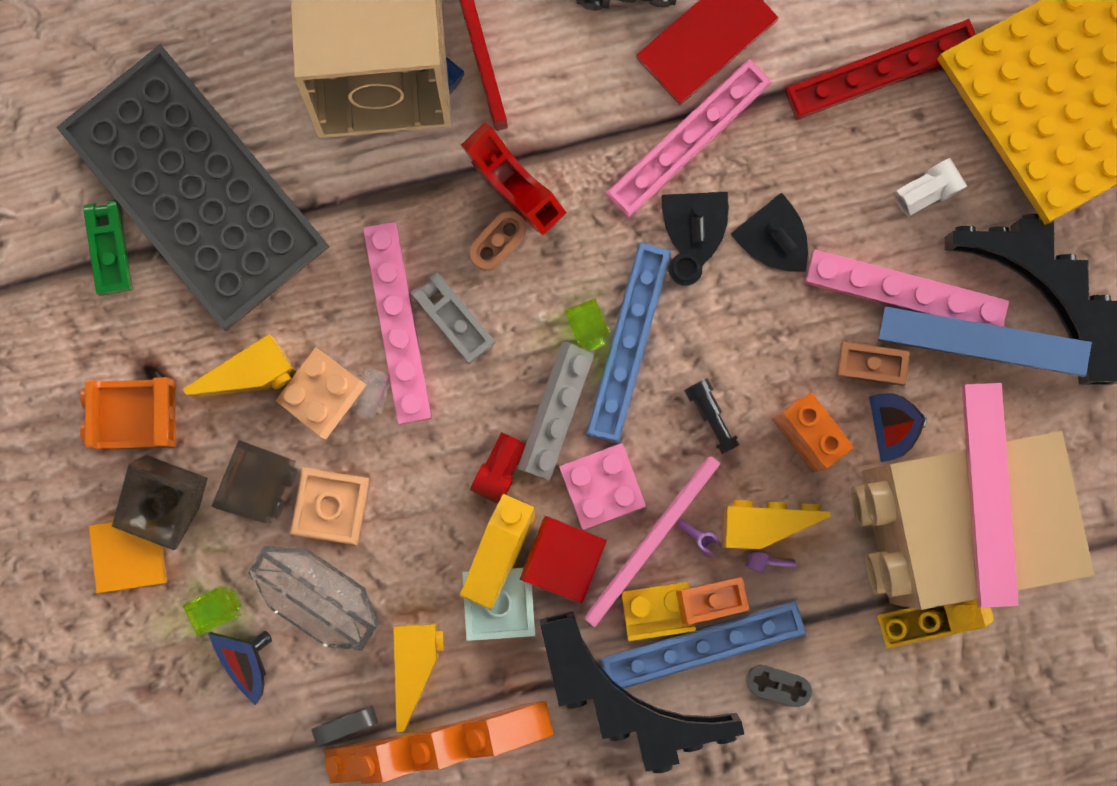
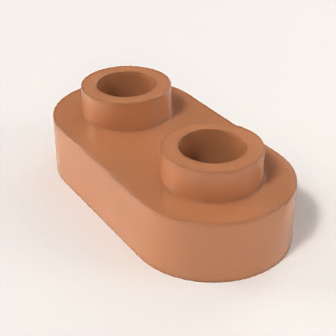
[470,211,526,271]

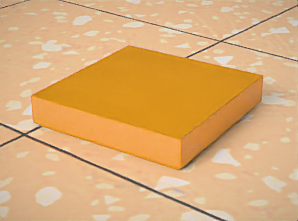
[88,516,167,593]

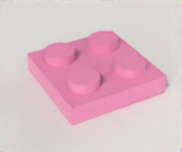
[559,443,646,530]

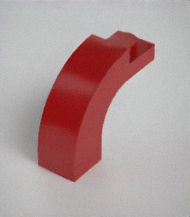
[461,122,567,236]

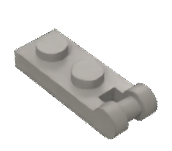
[410,272,495,364]

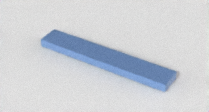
[586,242,671,444]
[878,307,1092,377]
[600,601,806,688]

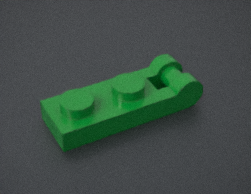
[83,199,133,296]

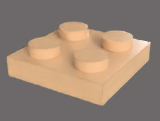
[275,347,366,440]

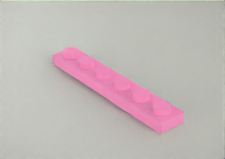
[363,222,432,425]
[804,249,1009,327]

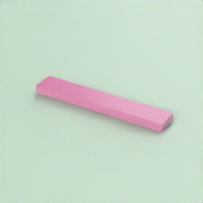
[606,59,772,219]
[961,383,1019,608]
[585,456,721,627]

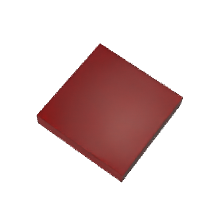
[520,515,607,604]

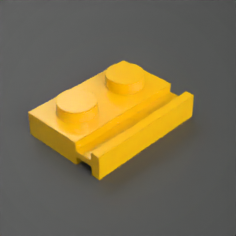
[621,581,696,641]

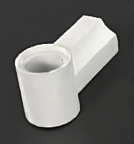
[894,158,967,218]

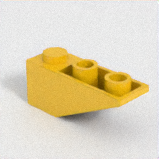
[722,500,831,549]
[877,599,994,648]

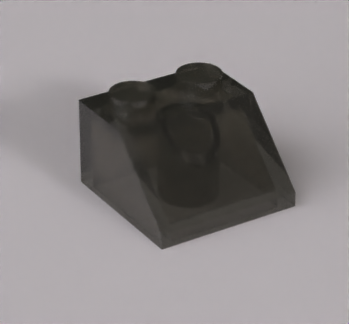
[112,455,208,550]

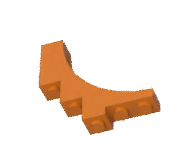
[323,701,554,784]

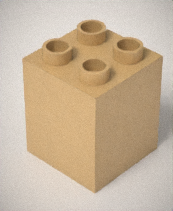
[291,0,452,138]
[851,431,1095,610]

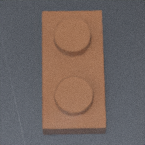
[836,342,910,386]

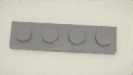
[517,341,594,481]

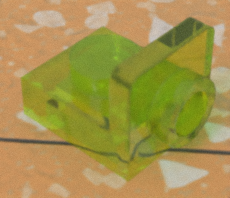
[564,298,611,351]

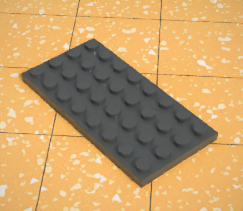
[56,44,330,331]

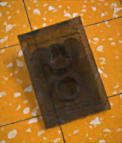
[211,440,298,523]

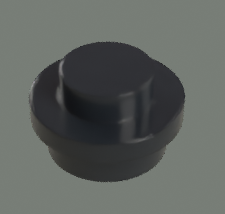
[669,252,703,286]

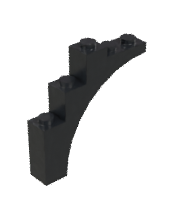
[944,214,1117,385]
[540,611,744,773]

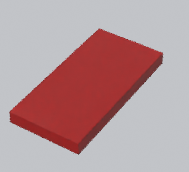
[636,0,779,106]

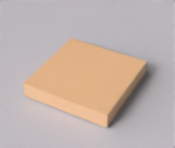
[290,467,370,545]

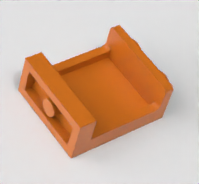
[80,377,176,449]
[772,393,853,472]

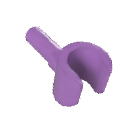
[677,519,722,558]
[745,551,796,573]

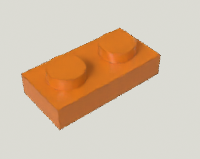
[676,577,749,625]

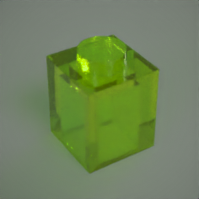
[183,585,242,637]

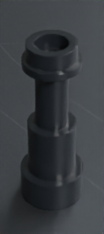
[684,378,740,454]

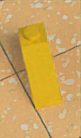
[182,334,297,398]
[460,494,536,610]
[393,623,445,732]

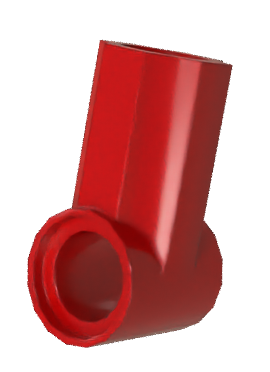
[470,432,526,504]

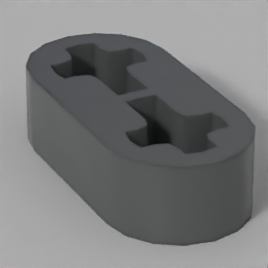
[746,665,812,707]
[311,706,378,746]

